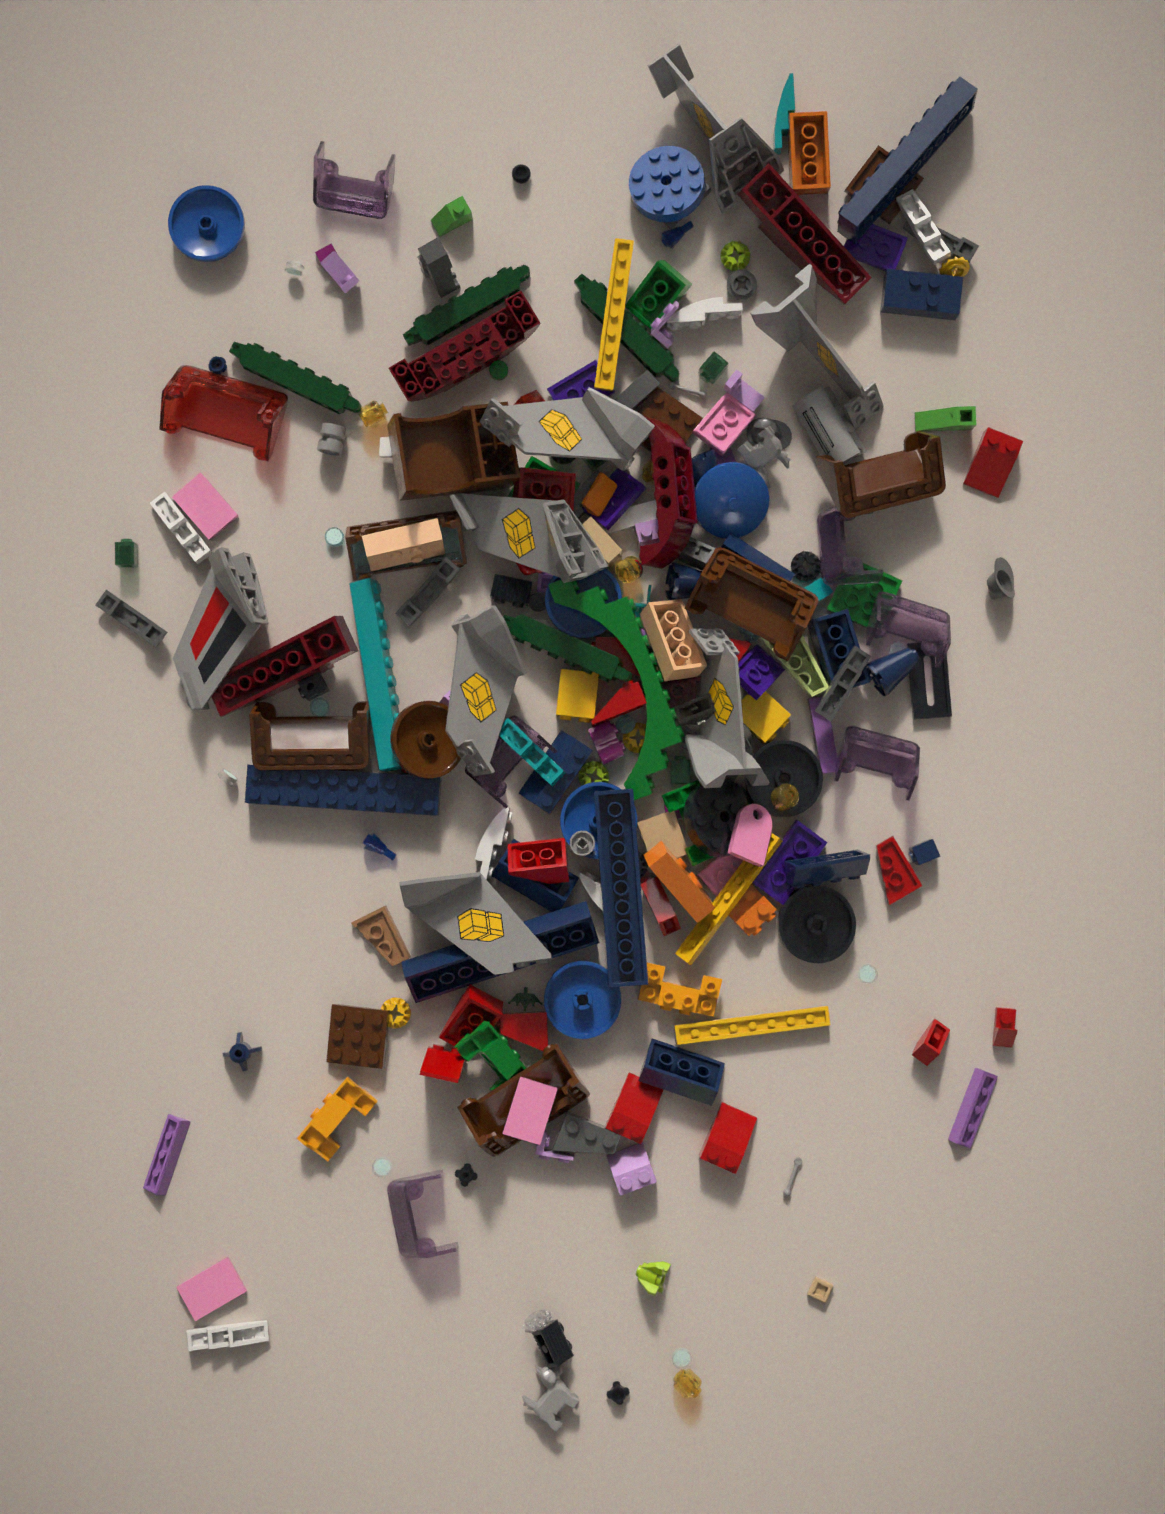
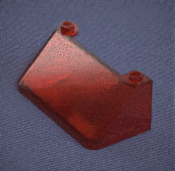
[159,365,288,462]

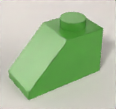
[431,196,473,237]

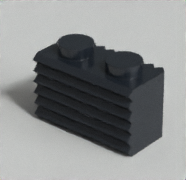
[490,574,533,608]
[532,1319,574,1368]

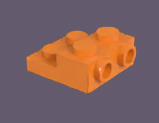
[728,884,777,936]

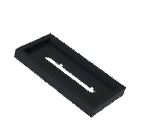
[906,640,952,720]

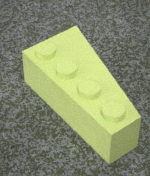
[759,635,829,698]

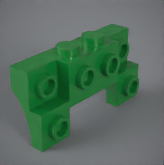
[661,780,713,867]
[454,1021,526,1091]

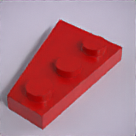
[876,836,922,905]

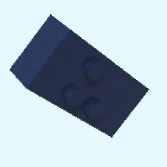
[880,269,963,321]

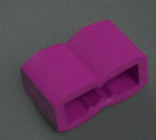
[588,721,626,765]

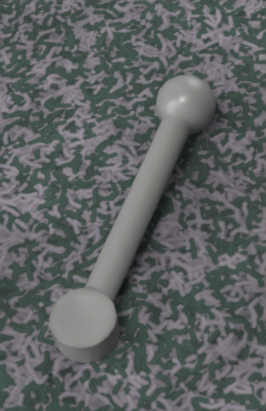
[669,382,707,398]
[783,1157,802,1196]

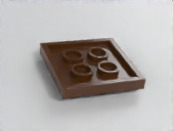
[844,145,924,225]
[638,387,703,453]
[326,1004,390,1069]

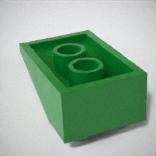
[625,260,692,329]

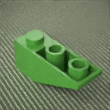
[914,406,976,432]

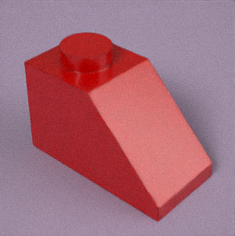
[911,1019,950,1066]

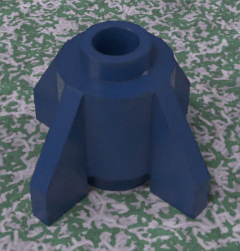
[222,1032,262,1071]

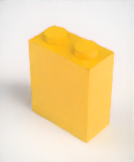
[556,669,599,723]
[741,691,791,744]

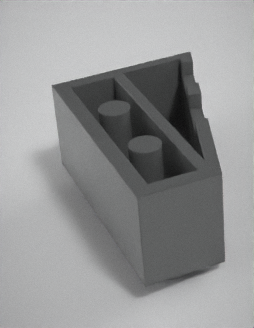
[417,237,460,298]
[553,1111,621,1154]

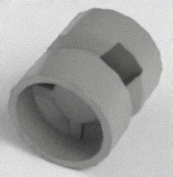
[317,423,346,456]
[569,831,595,856]

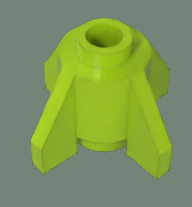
[636,1261,671,1296]

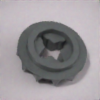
[727,270,757,300]

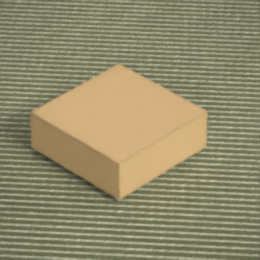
[807,1276,833,1303]

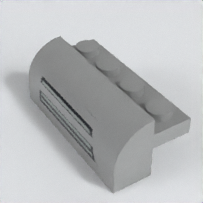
[792,386,867,465]

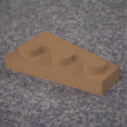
[351,906,411,966]

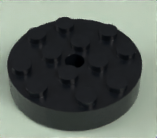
[745,740,823,817]
[683,779,758,857]
[777,886,856,963]

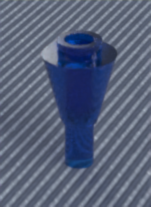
[661,221,694,249]
[362,833,397,861]

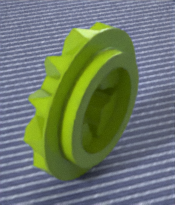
[720,240,751,271]
[579,761,609,786]

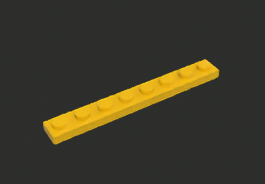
[594,238,634,392]
[675,833,783,965]
[674,1006,831,1045]

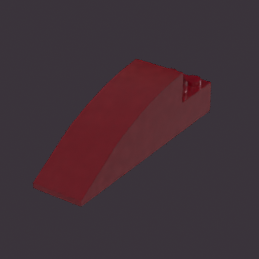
[737,163,872,304]
[212,616,358,717]

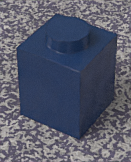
[908,839,941,865]

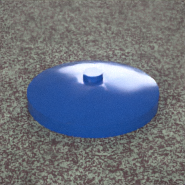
[168,185,245,262]
[695,462,769,539]
[560,782,637,859]

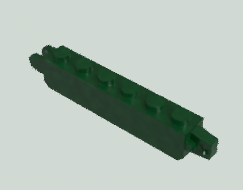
[403,264,530,346]
[574,274,680,383]
[229,341,362,414]
[503,614,633,682]

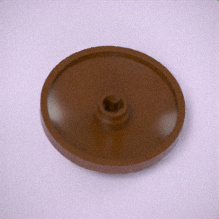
[390,701,461,779]

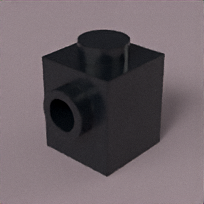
[298,672,330,701]

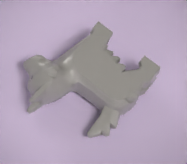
[737,425,791,489]
[522,1365,579,1432]

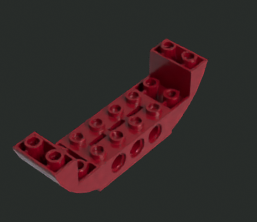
[388,291,541,402]
[639,416,697,569]

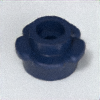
[208,356,227,375]

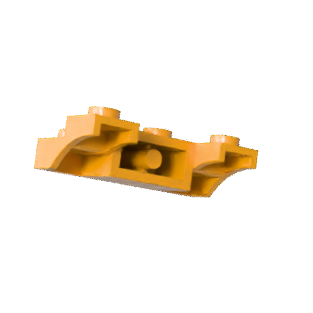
[638,962,722,1017]
[296,1077,378,1162]

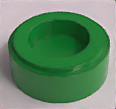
[489,360,508,381]

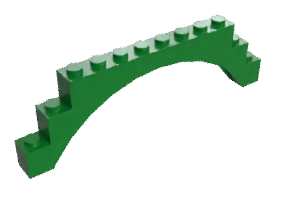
[548,580,685,800]

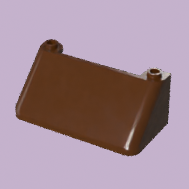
[815,431,946,518]
[684,547,819,661]
[249,701,371,770]
[457,1043,590,1157]

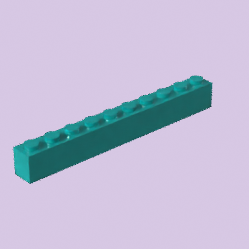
[349,578,402,772]

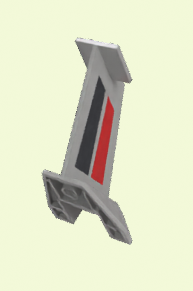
[173,547,269,710]

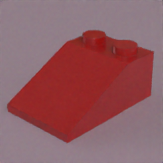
[963,427,1023,498]
[513,467,576,511]
[591,680,647,727]
[507,838,569,884]
[439,984,503,1046]
[419,1044,465,1083]
[605,1072,663,1144]
[699,1102,757,1174]

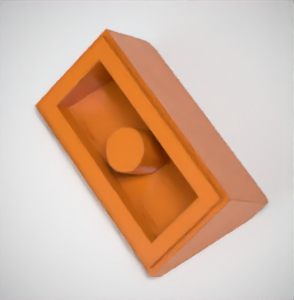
[581,472,617,517]

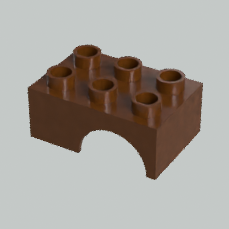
[387,401,520,501]

